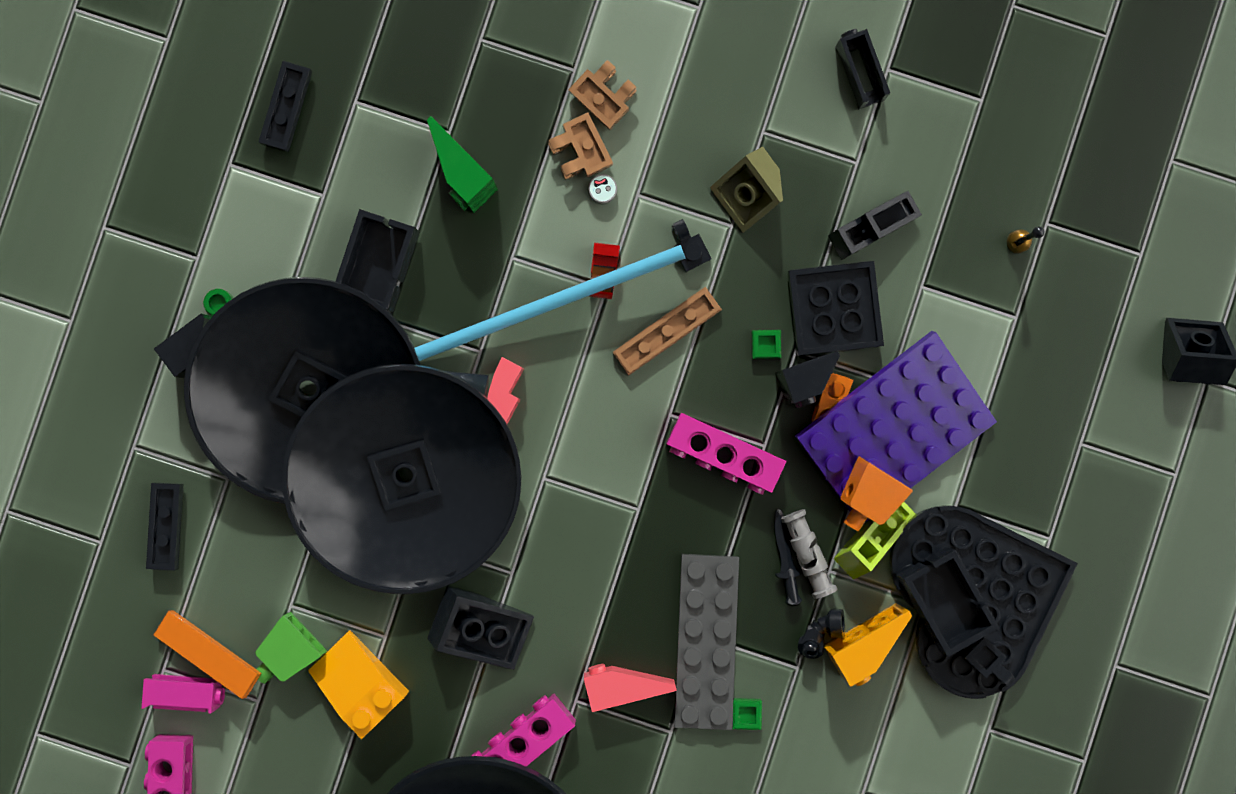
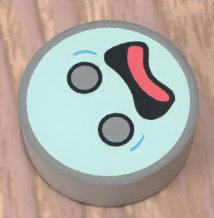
[589,174,617,204]

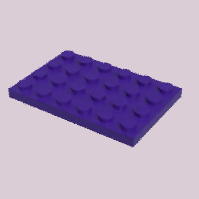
[795,331,997,525]

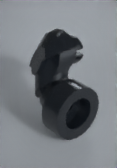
[797,609,845,659]

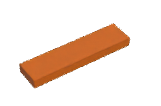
[154,610,262,699]

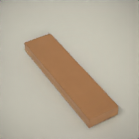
[613,287,722,375]

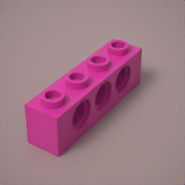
[666,413,786,495]
[471,693,576,766]
[144,734,193,794]

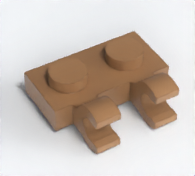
[568,60,637,130]
[548,113,613,180]

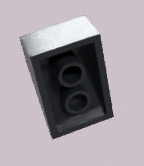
[427,585,534,670]

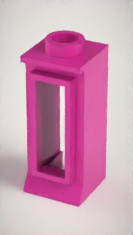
[141,674,225,714]

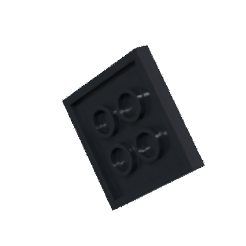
[788,261,884,356]

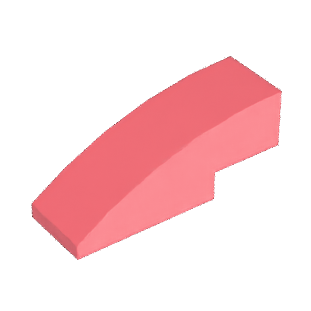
[487,357,524,424]

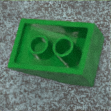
[427,116,498,213]

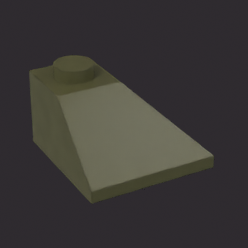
[710,147,783,233]

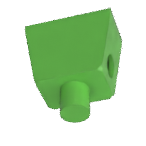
[255,612,327,684]

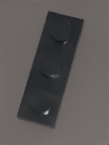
[259,61,312,153]
[146,482,184,571]

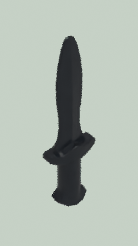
[774,509,803,607]

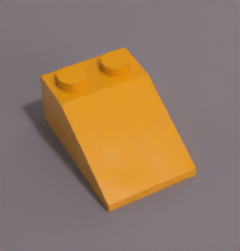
[824,603,912,687]
[308,630,409,739]

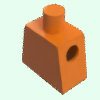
[841,456,913,532]

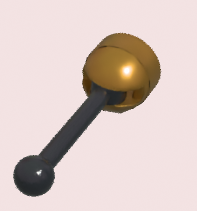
[1007,226,1045,253]

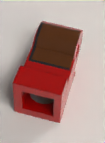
[589,243,620,299]

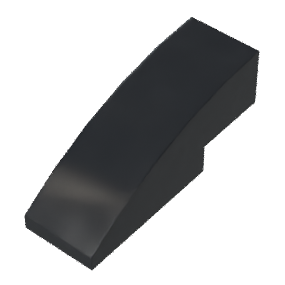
[828,191,922,260]

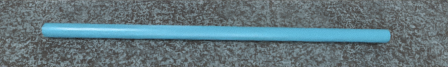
[415,245,686,361]

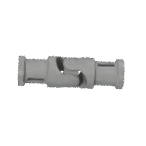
[781,509,838,599]

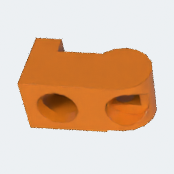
[812,373,853,422]

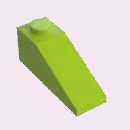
[834,502,915,580]

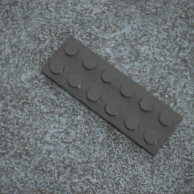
[674,554,739,730]

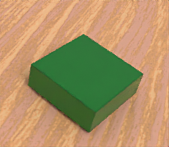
[751,330,781,359]
[732,698,762,730]

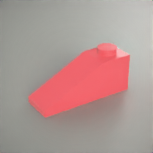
[584,664,677,712]

